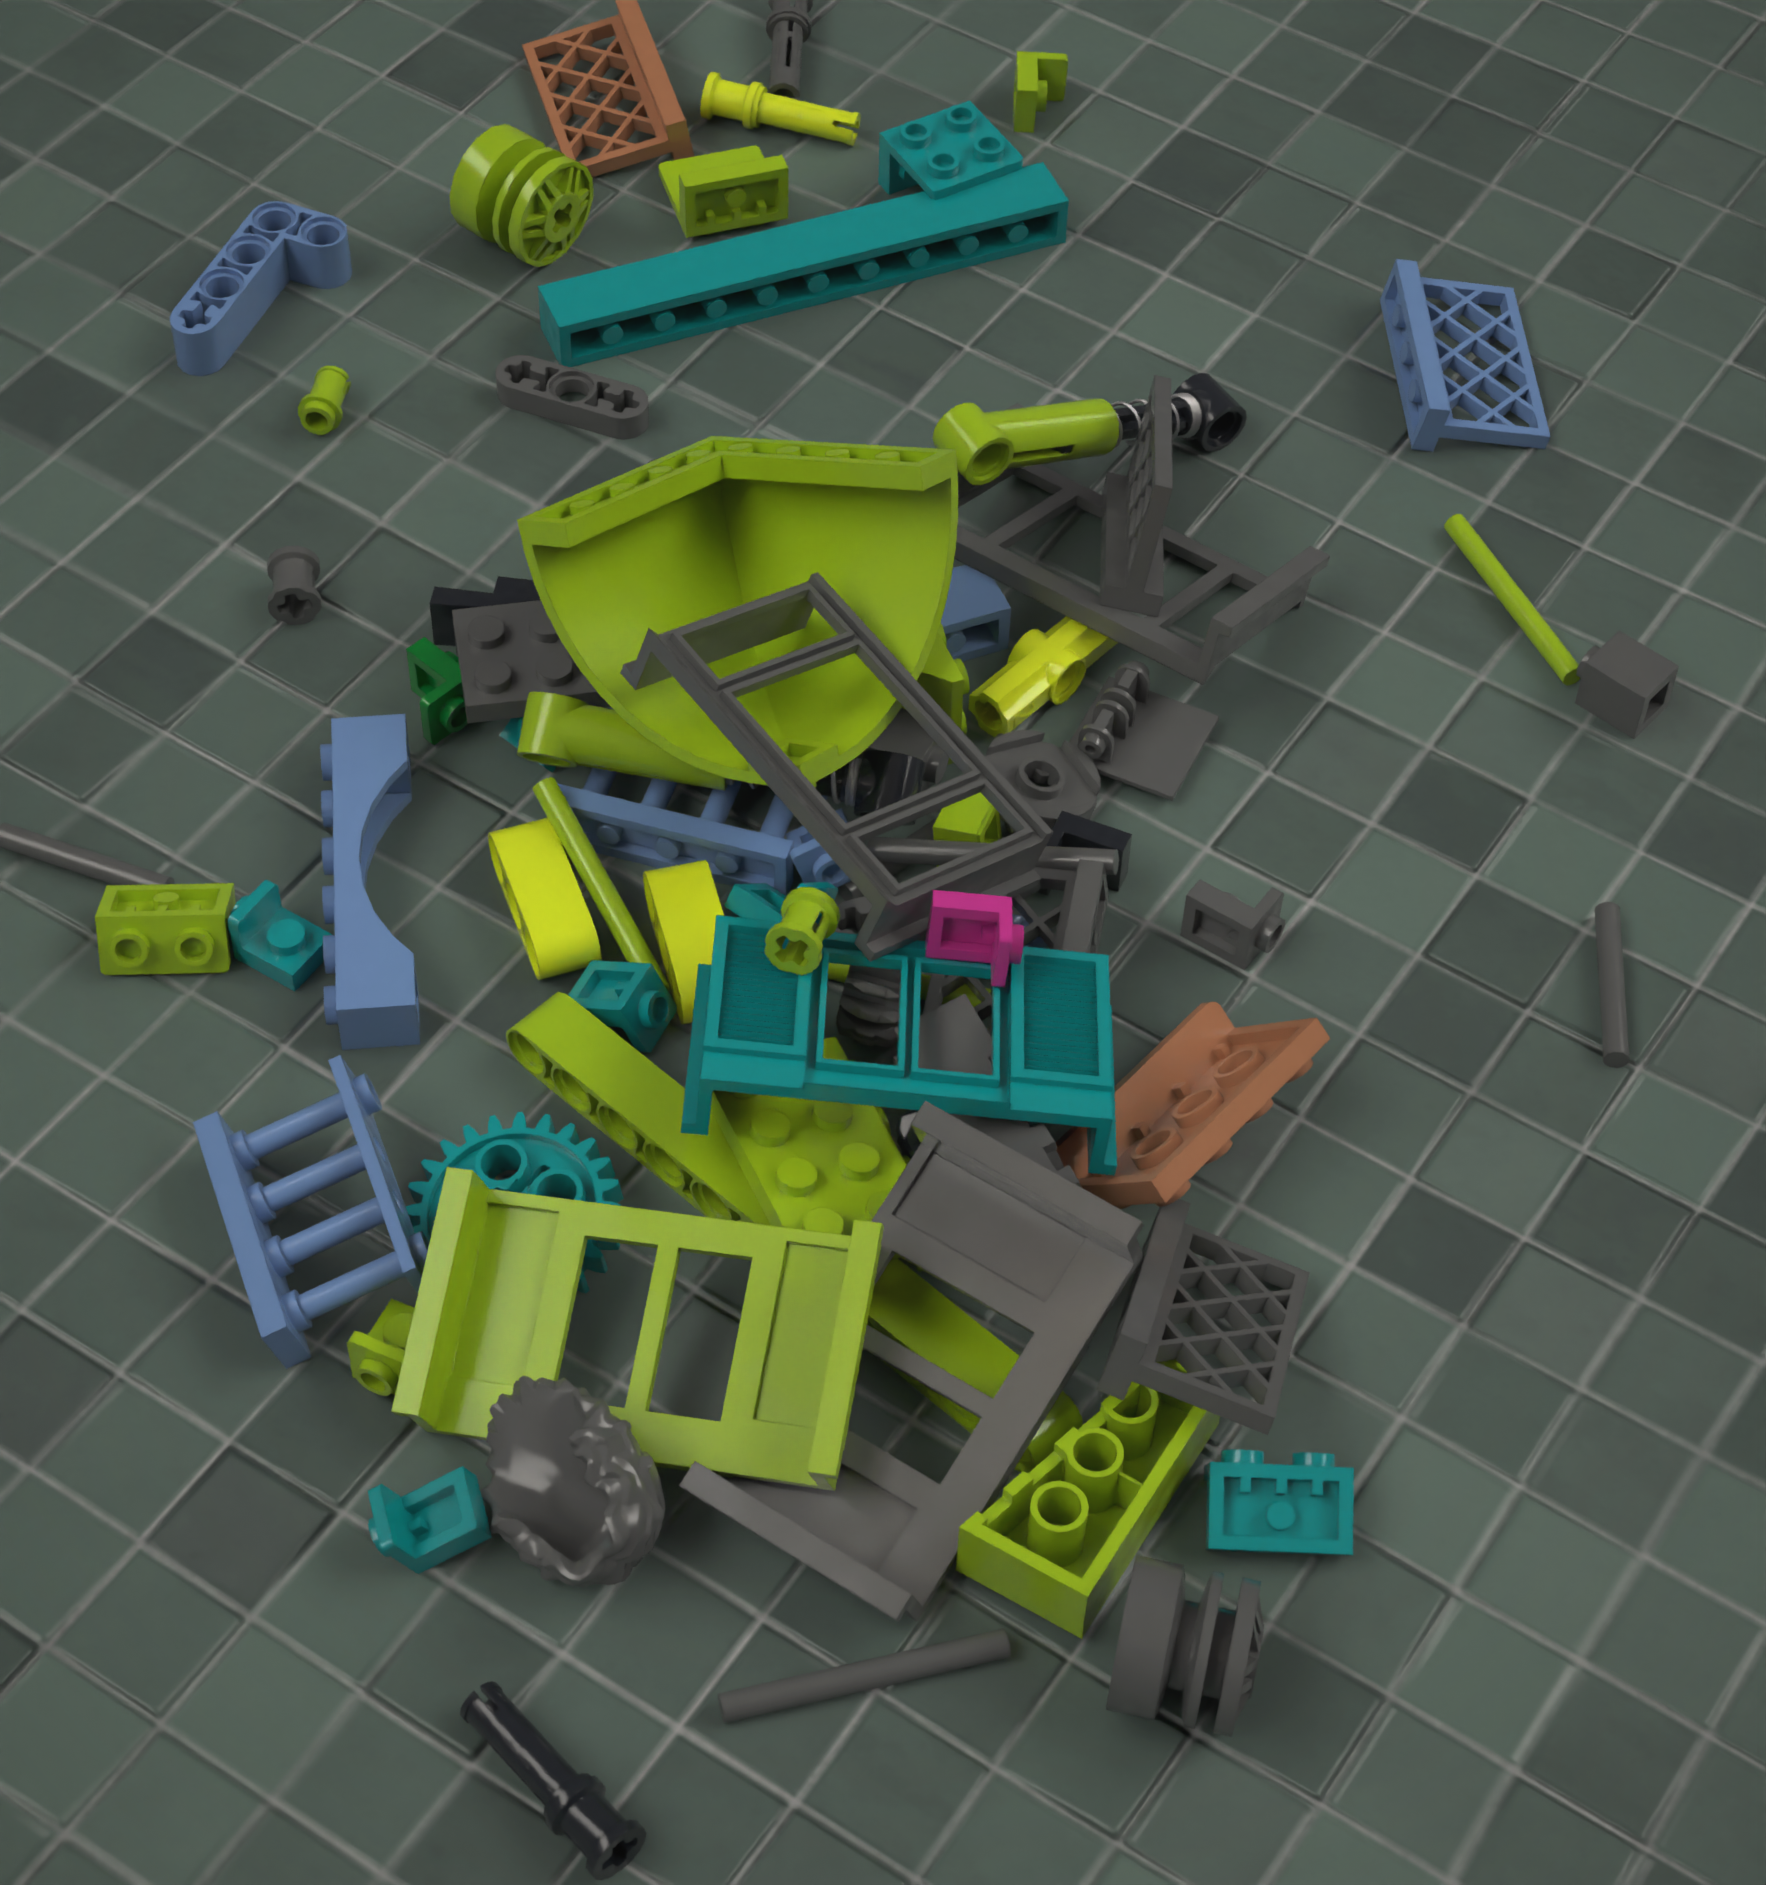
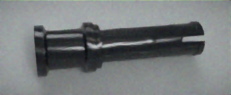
[460,1681,647,1880]

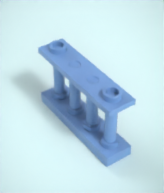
[557,707,828,896]
[193,1055,429,1369]

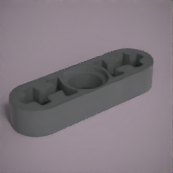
[495,355,649,439]

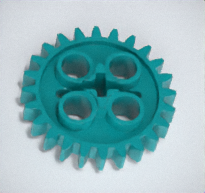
[406,1112,624,1294]

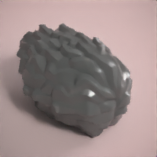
[481,1376,665,1587]

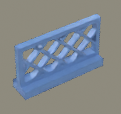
[1380,259,1551,452]

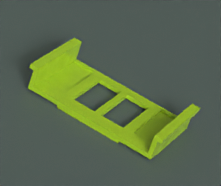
[391,1167,884,1491]

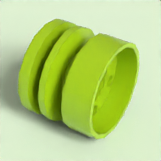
[449,124,594,267]

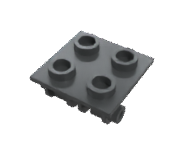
[1069,661,1219,801]

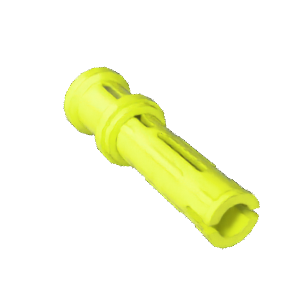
[700,71,861,146]

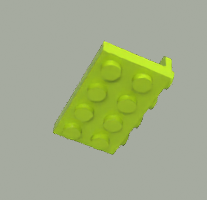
[711,1037,923,1271]

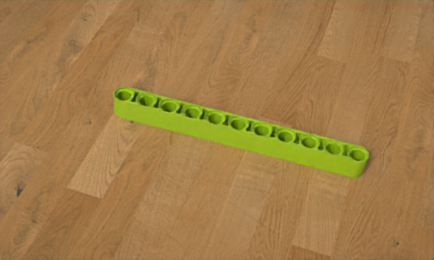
[506,992,1083,1474]

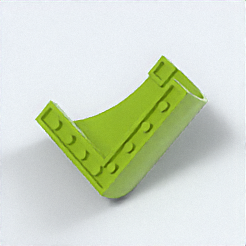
[517,436,958,788]

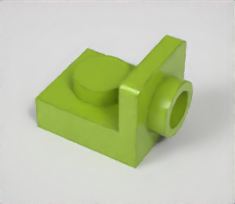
[1013,51,1068,133]
[347,1298,415,1396]

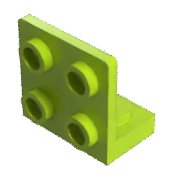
[658,145,789,238]

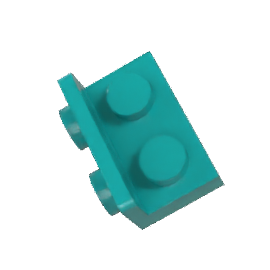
[1204,1449,1354,1556]

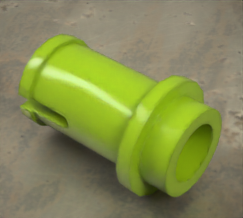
[298,365,351,435]

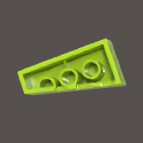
[956,1360,1220,1639]

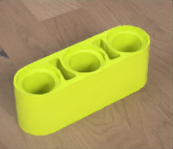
[488,818,602,980]
[643,860,724,1025]

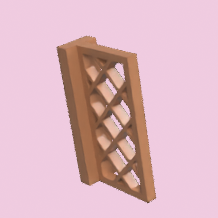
[522,0,694,177]

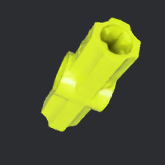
[968,616,1118,737]

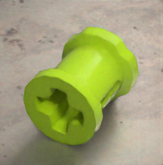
[764,887,841,975]

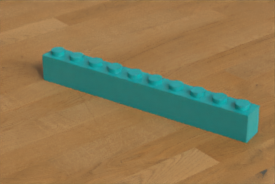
[538,162,1069,367]

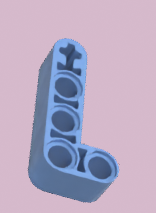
[170,201,352,376]

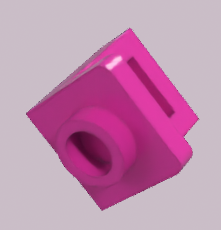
[925,890,1024,987]

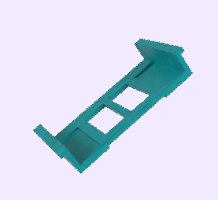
[681,915,1117,1176]

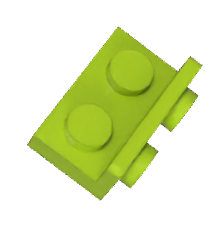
[95,883,236,975]

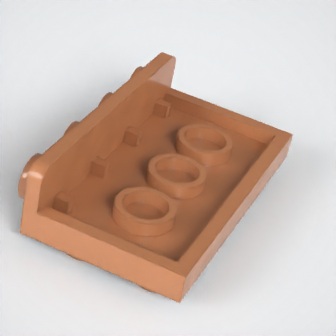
[1056,1002,1330,1209]

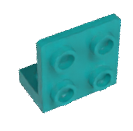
[878,100,1023,200]

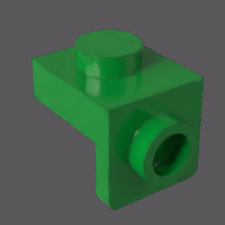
[406,637,468,745]

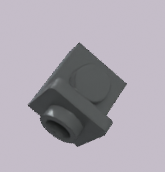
[1180,880,1285,970]

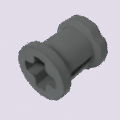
[267,546,321,625]

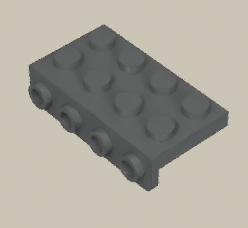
[452,600,611,723]

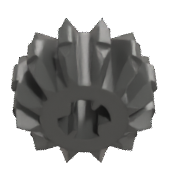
[836,965,900,1048]

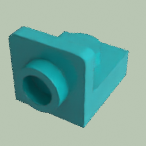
[228,879,332,992]
[568,960,677,1053]

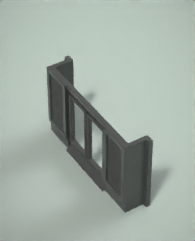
[679,1101,1144,1622]

